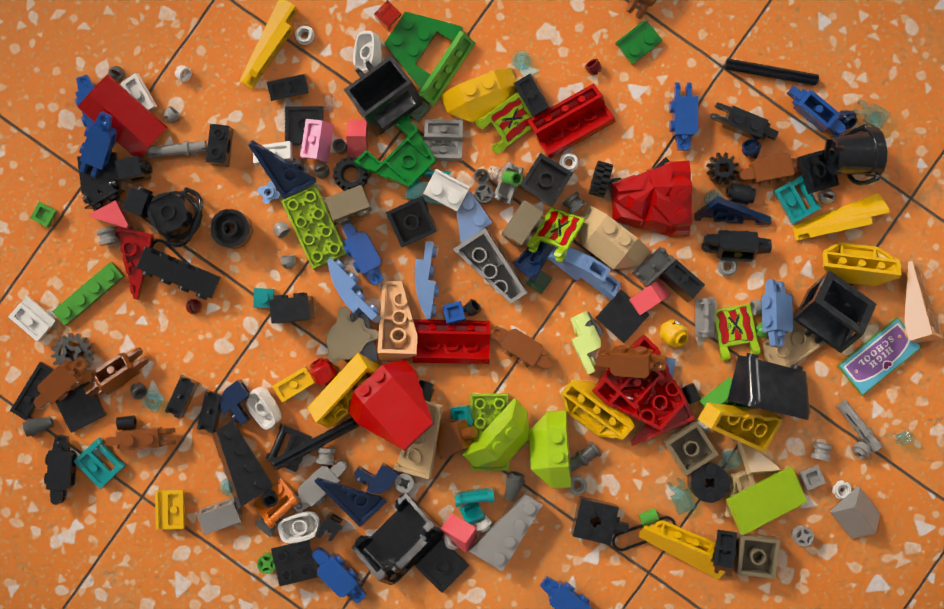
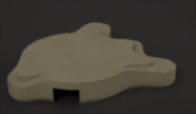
[326,307,379,363]

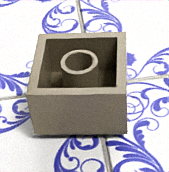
[325,185,372,225]
[501,200,544,247]
[662,421,719,476]
[733,532,780,579]

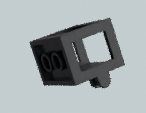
[344,55,423,137]
[793,270,877,353]

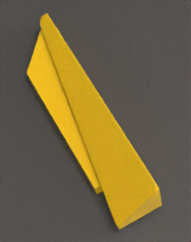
[240,0,298,90]
[793,193,890,241]
[639,520,725,580]

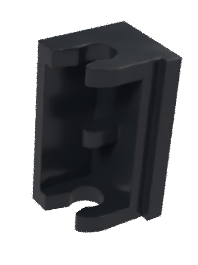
[267,74,309,101]
[513,74,551,117]
[659,259,705,302]
[165,375,199,419]
[197,390,222,433]
[315,512,346,541]
[713,530,737,577]

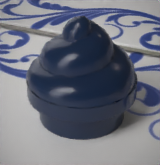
[838,110,858,129]
[742,138,761,159]

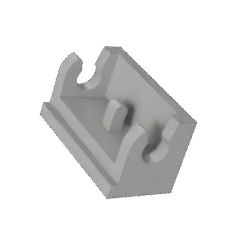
[197,498,242,535]

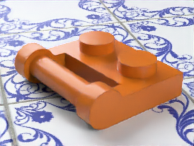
[253,478,300,529]

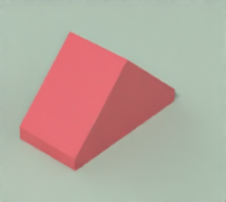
[346,120,368,158]
[90,201,133,229]
[629,279,671,316]
[441,514,477,553]

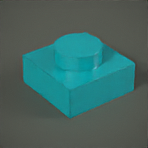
[253,288,274,308]
[450,405,473,425]
[459,503,485,525]

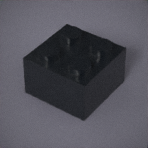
[519,153,573,208]
[386,196,439,247]
[269,292,315,324]

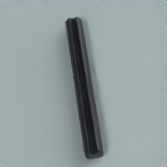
[724,58,819,85]
[271,417,360,470]

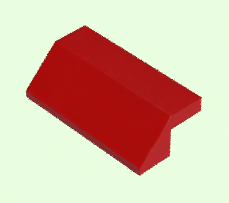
[77,74,168,157]
[528,83,616,159]
[412,319,490,364]

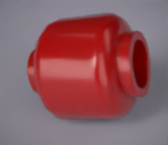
[309,357,338,387]

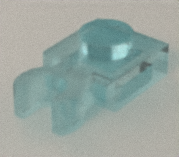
[853,100,890,129]
[668,478,696,515]

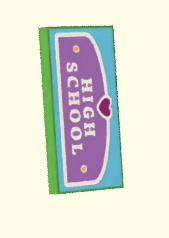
[837,318,922,395]

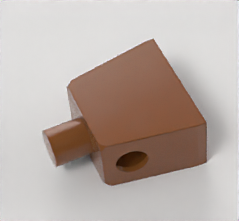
[436,419,478,459]

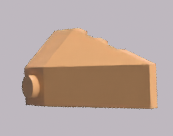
[904,261,943,343]
[377,281,418,361]

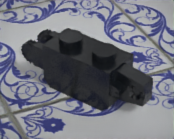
[710,102,779,140]
[701,230,772,262]
[44,435,77,505]

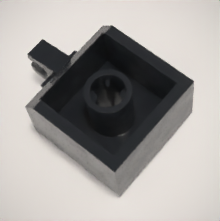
[571,496,629,545]

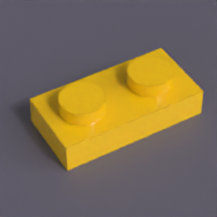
[272,366,315,403]

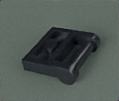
[265,423,312,472]

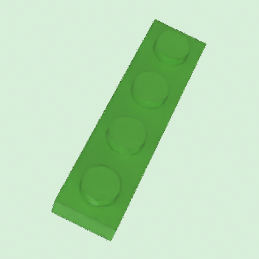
[419,31,476,106]
[52,262,125,326]

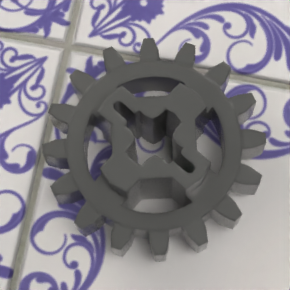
[51,333,95,372]

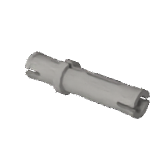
[148,140,207,159]
[836,400,883,453]

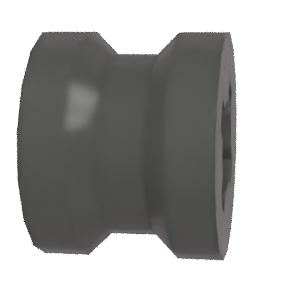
[475,184,494,204]
[562,191,586,214]

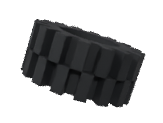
[333,156,369,191]
[589,161,613,198]

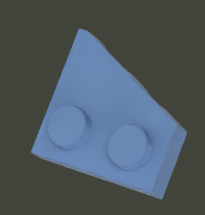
[456,191,492,243]

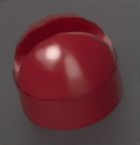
[585,59,602,76]
[186,299,202,314]

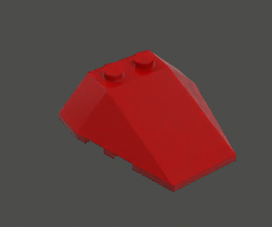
[348,359,434,451]

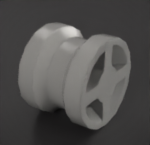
[96,227,119,246]
[811,442,833,461]
[316,447,336,465]
[395,472,415,493]
[791,525,814,547]

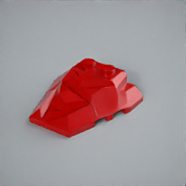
[612,161,692,237]
[592,335,687,430]

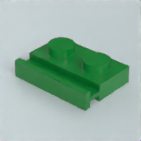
[615,19,663,65]

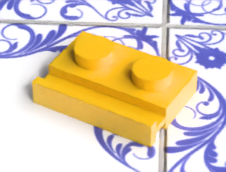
[155,489,185,530]

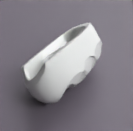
[353,31,382,74]
[245,387,282,430]
[278,511,321,543]

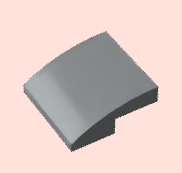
[424,119,463,161]

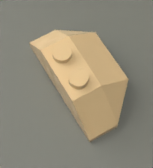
[580,205,650,270]

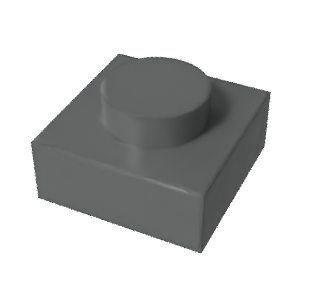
[255,513,281,537]

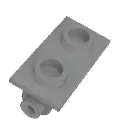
[494,162,524,204]
[695,298,715,337]

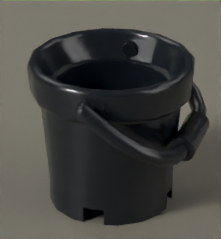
[824,124,888,186]
[147,187,203,247]

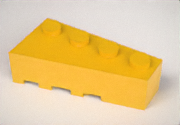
[308,353,381,428]

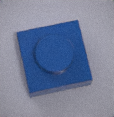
[442,301,466,325]

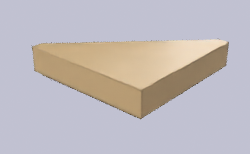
[737,441,780,475]

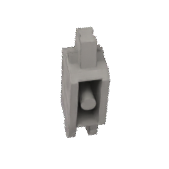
[292,460,348,513]

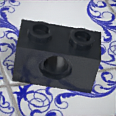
[206,123,234,167]
[115,155,153,184]
[122,186,155,218]

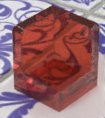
[374,0,401,32]

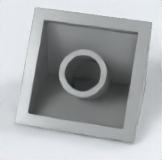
[829,486,880,539]

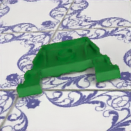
[384,11,463,90]
[354,114,436,189]

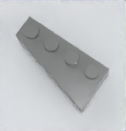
[453,228,529,304]
[469,492,543,572]

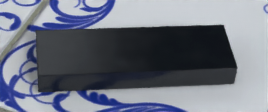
[10,362,55,421]

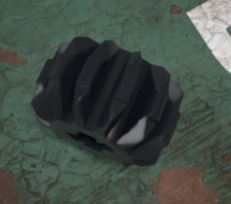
[706,152,739,185]

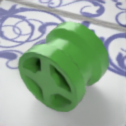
[257,552,275,574]

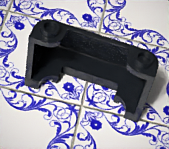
[727,353,810,420]
[351,493,445,585]

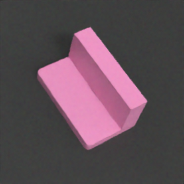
[300,119,334,162]

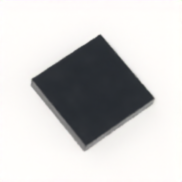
[285,106,324,145]
[797,150,840,194]
[77,152,121,195]
[595,289,649,343]
[55,381,107,433]
[415,538,469,593]

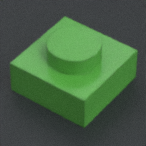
[30,202,58,228]

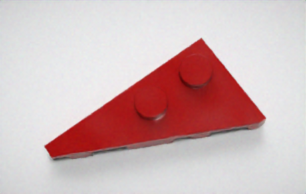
[116,226,154,300]
[631,386,695,446]

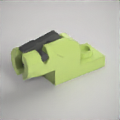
[570,311,603,375]

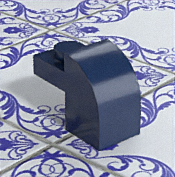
[220,379,251,425]
[354,462,400,494]

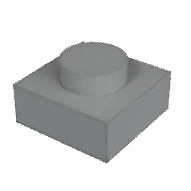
[799,465,826,491]

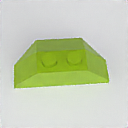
[462,398,529,467]
[529,410,572,489]

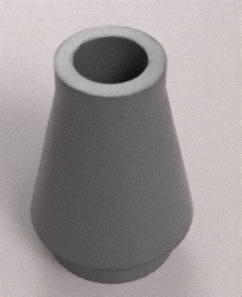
[23,416,54,437]
[504,471,525,501]

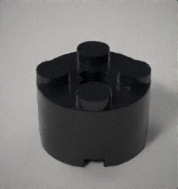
[211,209,253,249]
[687,462,730,503]

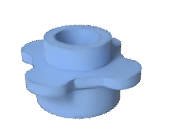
[257,181,280,204]

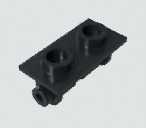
[82,179,125,211]

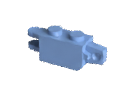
[761,279,793,348]

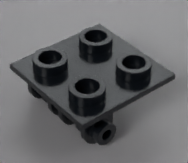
[271,540,317,586]

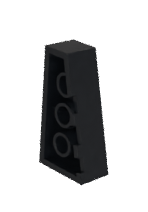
[136,246,221,300]
[212,421,273,509]

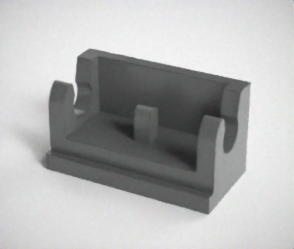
[632,247,675,287]

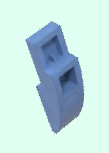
[415,241,439,319]
[547,246,621,300]
[328,258,382,323]

